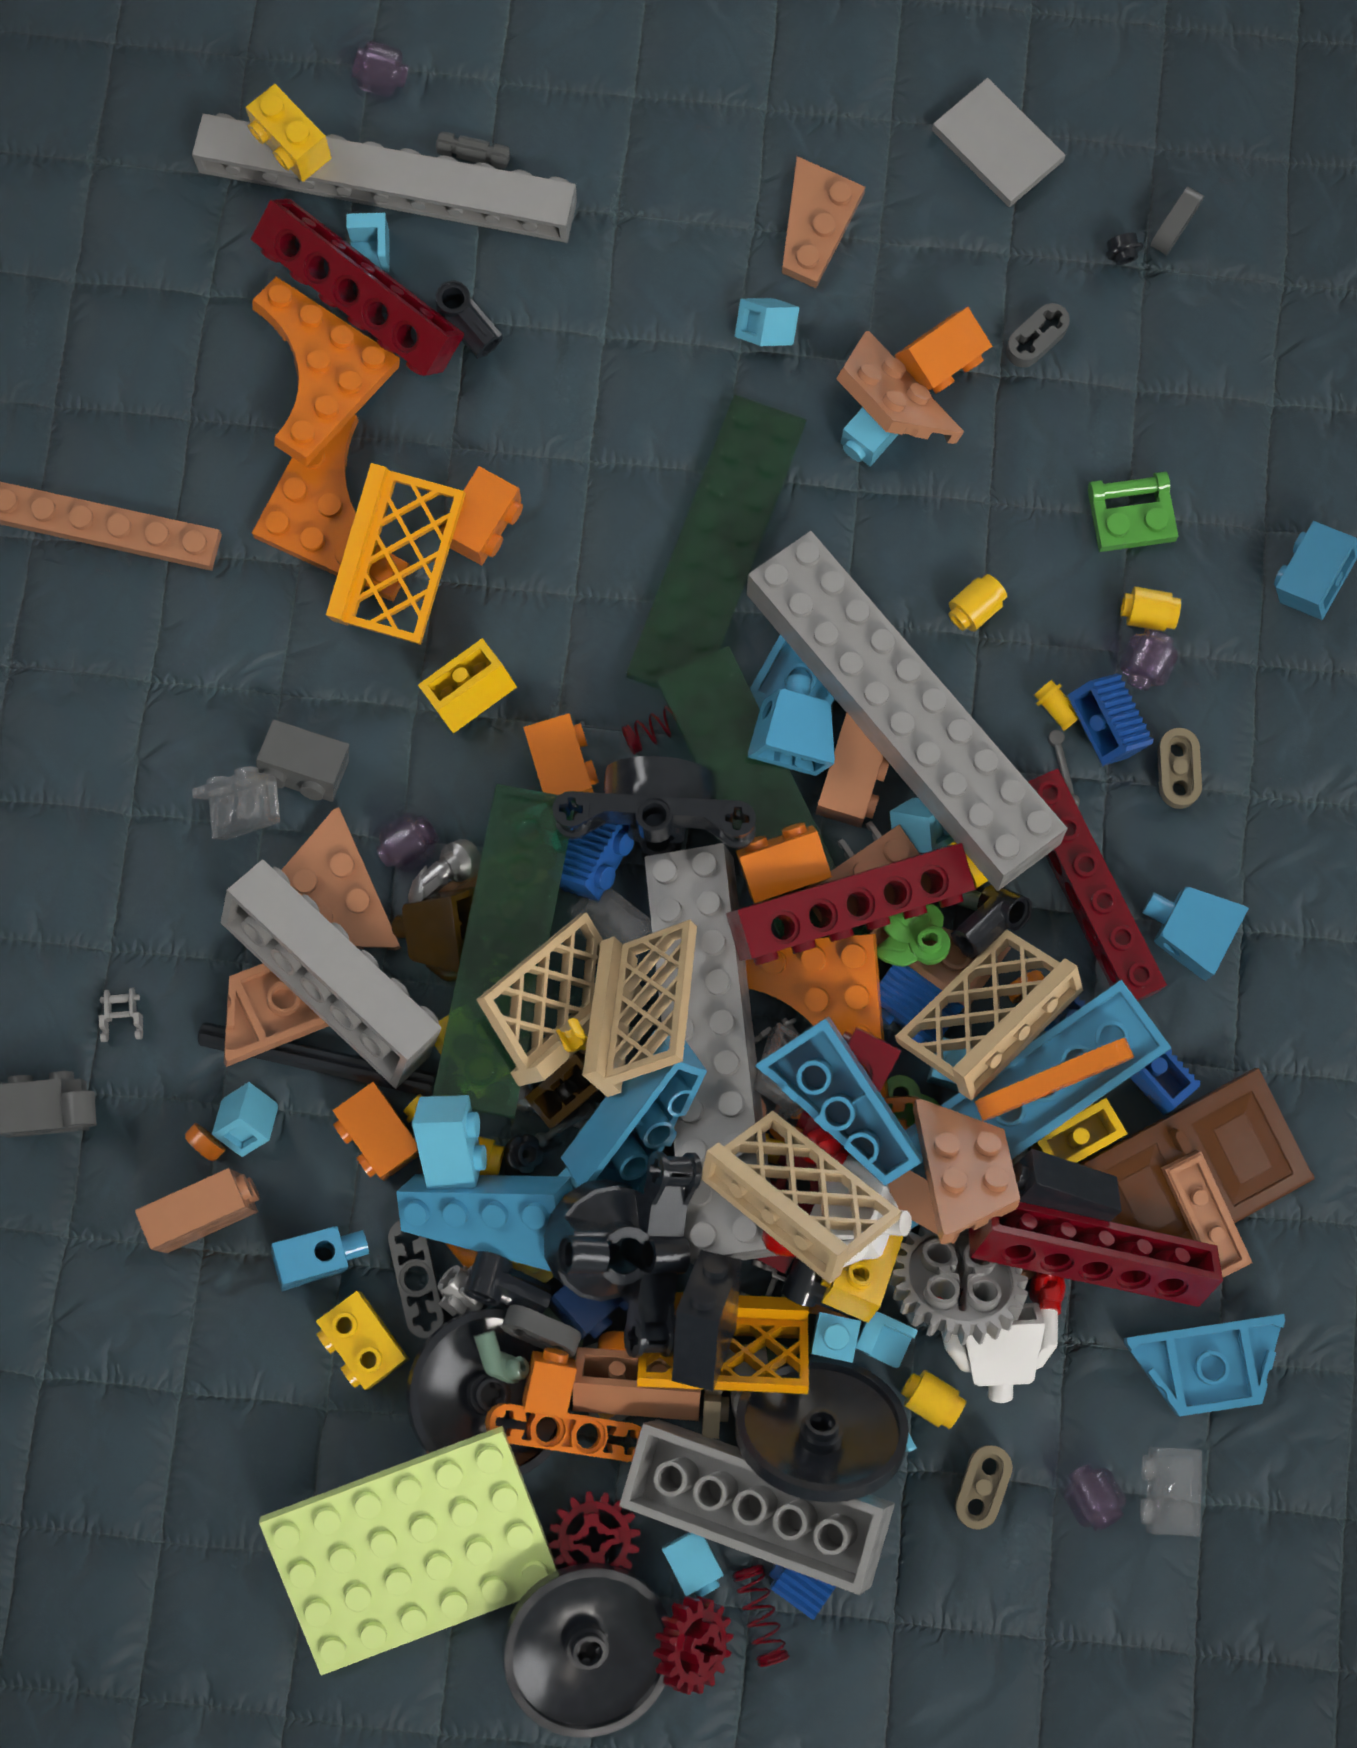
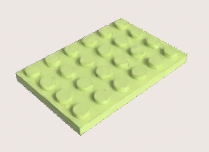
[259,1426,558,1675]

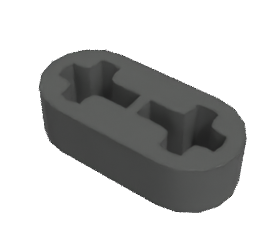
[1150,186,1204,256]
[1006,303,1070,368]
[501,1305,582,1357]

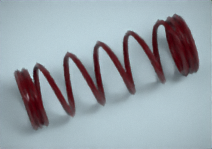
[621,691,712,755]
[732,1564,790,1667]

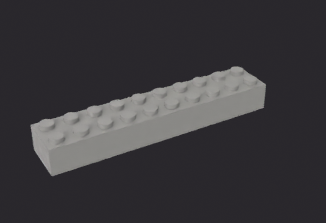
[747,531,1068,891]
[645,843,779,1265]

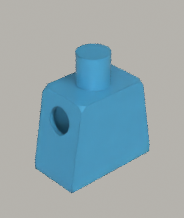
[748,674,835,776]
[1142,887,1249,981]
[271,1226,369,1291]

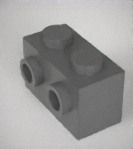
[256,719,350,802]

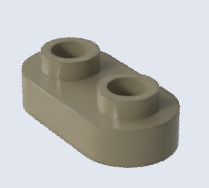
[1157,728,1202,809]
[954,1445,1012,1529]

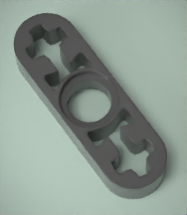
[388,1220,445,1338]

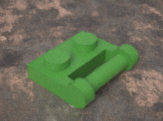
[1088,471,1179,552]

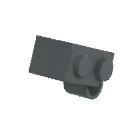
[0,1071,97,1138]

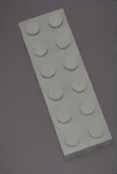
[221,859,442,1089]
[619,1419,895,1595]

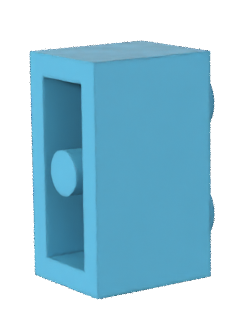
[412,1095,487,1189]

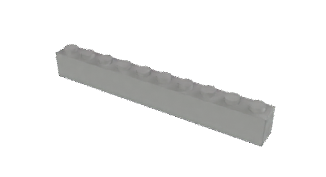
[192,113,577,243]

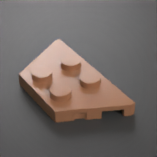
[836,331,964,444]
[282,807,401,950]
[224,964,329,1067]
[913,1099,1020,1244]

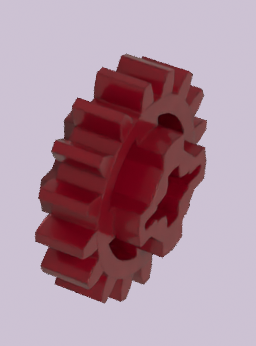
[549,1491,641,1569]
[653,1596,733,1695]

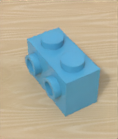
[1274,521,1357,620]

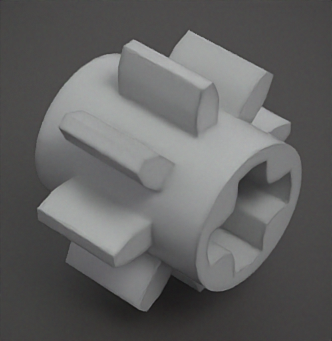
[437,1265,484,1316]

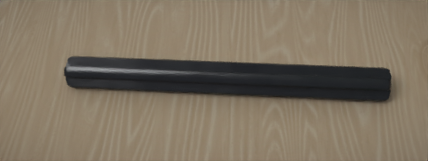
[198,1022,437,1097]

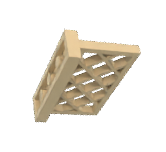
[476,912,642,1087]
[583,920,697,1097]
[895,929,1083,1101]
[701,1111,902,1284]

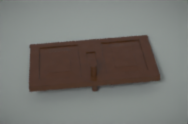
[1079,1068,1315,1240]

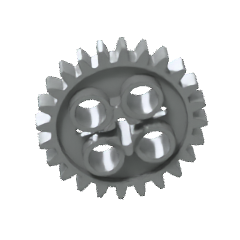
[889,1226,1028,1345]

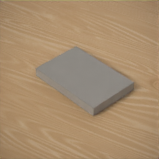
[932,78,1065,207]

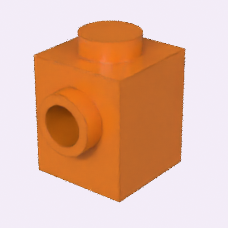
[522,1348,577,1419]

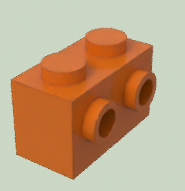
[895,307,992,394]
[440,466,523,566]
[523,713,599,811]
[736,823,832,904]
[332,1082,419,1181]

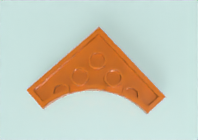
[252,276,400,466]
[252,415,410,602]
[745,934,889,1098]

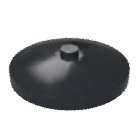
[406,1309,573,1475]
[735,1356,909,1503]
[502,1563,668,1738]

